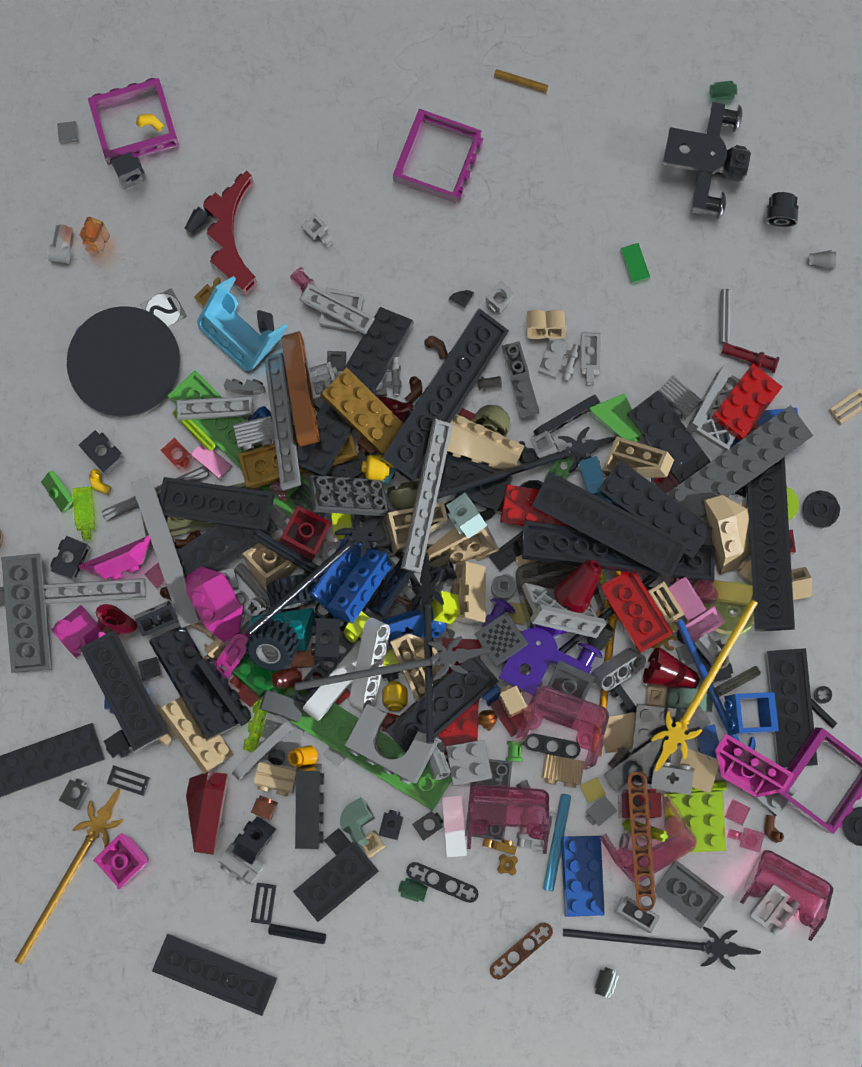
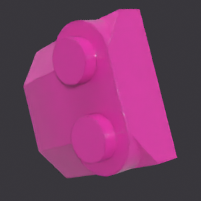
[51,605,105,659]
[93,833,148,890]

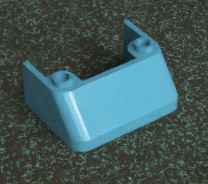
[197,276,288,371]

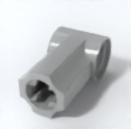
[48,224,73,264]
[694,632,729,669]
[428,738,451,780]

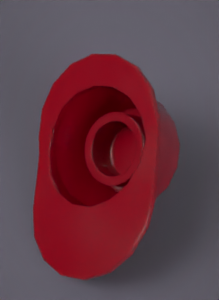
[377,396,414,423]
[96,604,137,635]

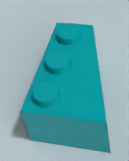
[247,608,316,651]

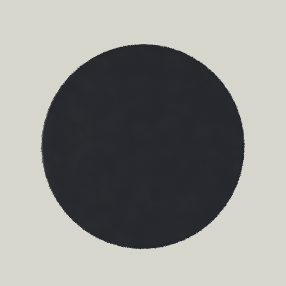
[67,306,181,418]

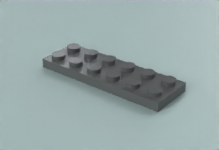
[1,553,51,673]

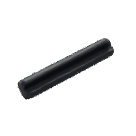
[268,924,327,944]

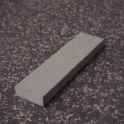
[299,283,375,335]
[176,396,254,420]

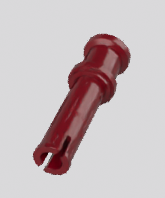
[721,342,780,373]

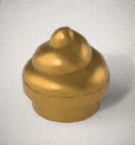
[478,710,497,731]

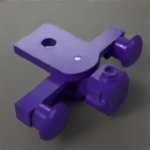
[481,598,603,696]

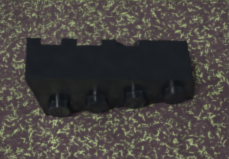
[295,764,325,849]

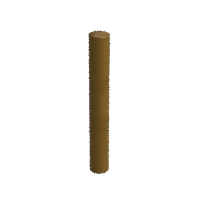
[494,69,549,92]

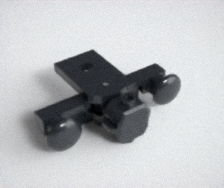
[662,102,751,220]

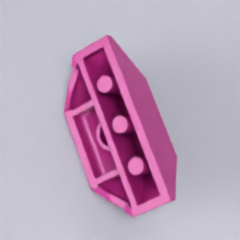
[78,536,152,581]
[186,566,243,643]
[715,733,795,798]

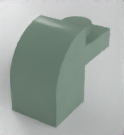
[666,688,713,712]
[340,797,375,847]

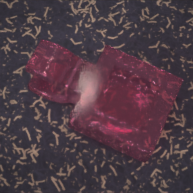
[727,828,765,852]

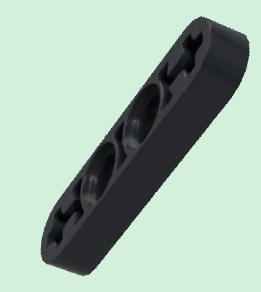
[533,394,601,436]
[406,862,479,903]

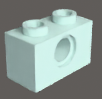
[446,493,487,539]

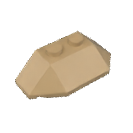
[704,495,751,574]
[390,633,447,701]

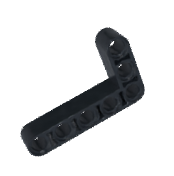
[295,602,361,704]

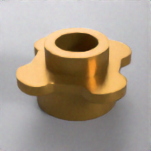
[497,854,518,875]

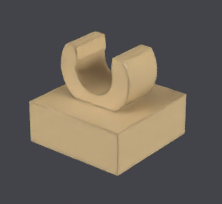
[204,637,226,661]

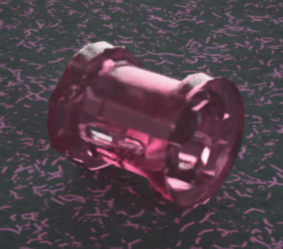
[290,267,315,292]

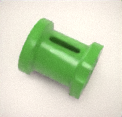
[506,741,524,762]

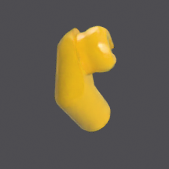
[136,114,164,132]
[89,469,112,495]

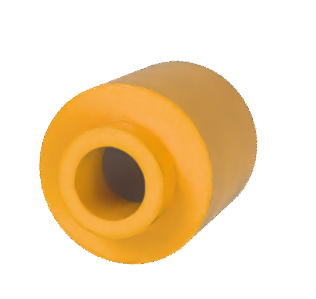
[288,745,317,767]

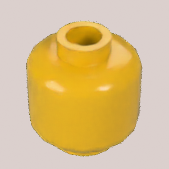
[361,455,390,481]
[382,681,408,711]

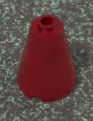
[553,560,602,613]
[643,648,700,689]

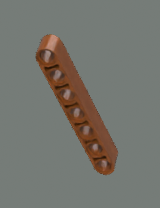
[281,331,320,447]
[628,770,656,912]

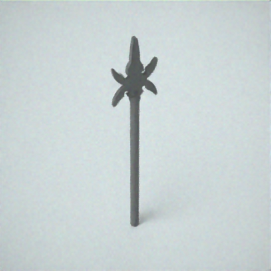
[295,636,489,691]

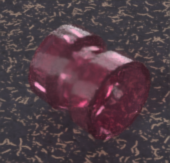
[694,579,718,604]

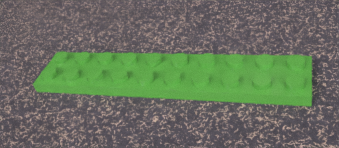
[168,370,317,519]
[276,674,452,811]

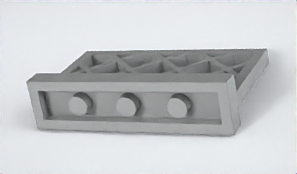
[686,365,740,451]
[522,583,606,638]

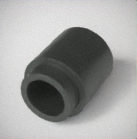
[587,623,614,651]
[594,967,619,998]

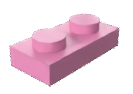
[685,606,725,643]

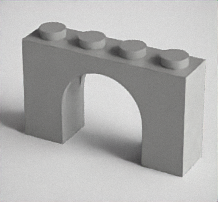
[345,704,439,785]

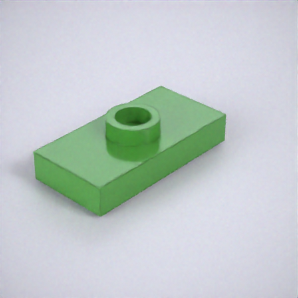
[41,470,74,513]

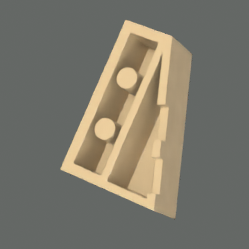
[602,437,674,478]
[385,502,448,555]
[451,561,486,624]

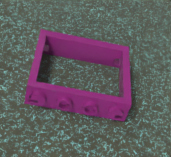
[88,78,179,165]
[393,109,484,203]
[775,727,862,834]

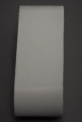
[591,648,646,691]

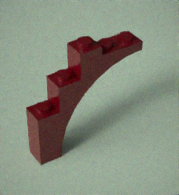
[203,170,257,296]

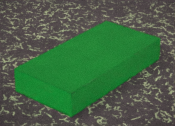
[620,243,650,284]

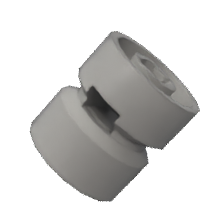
[491,573,517,601]

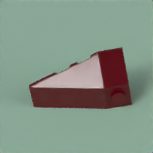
[186,771,228,855]

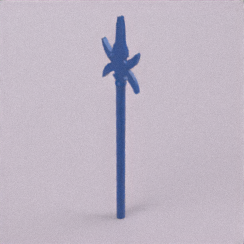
[675,619,756,750]

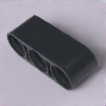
[524,733,581,759]

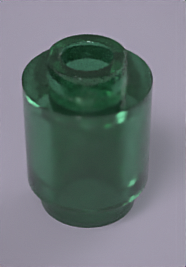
[709,80,737,101]
[398,878,428,902]

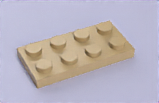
[158,697,234,774]

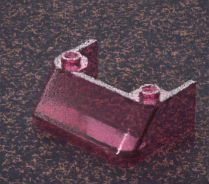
[514,686,609,770]
[467,785,549,854]
[599,794,697,883]
[740,850,833,941]

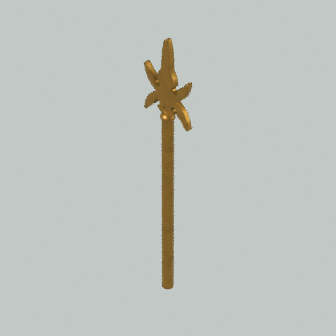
[15,788,123,965]

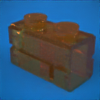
[79,217,110,254]

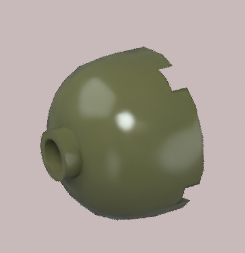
[472,405,510,437]
[387,480,420,510]

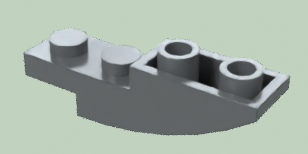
[501,341,539,418]

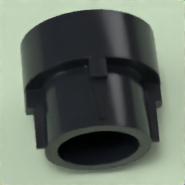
[765,192,799,227]

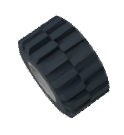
[266,574,316,611]
[245,619,299,671]

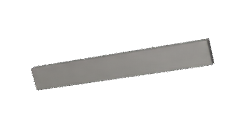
[264,352,301,490]
[401,419,453,573]
[131,476,200,628]
[0,578,146,607]

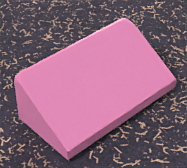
[191,444,233,480]
[668,577,706,621]

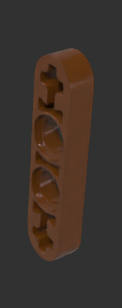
[489,922,553,980]

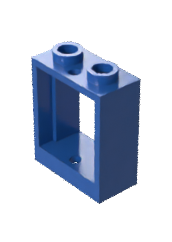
[724,692,779,735]

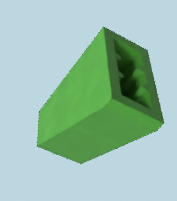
[588,393,643,443]

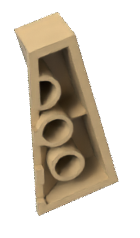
[447,414,525,470]

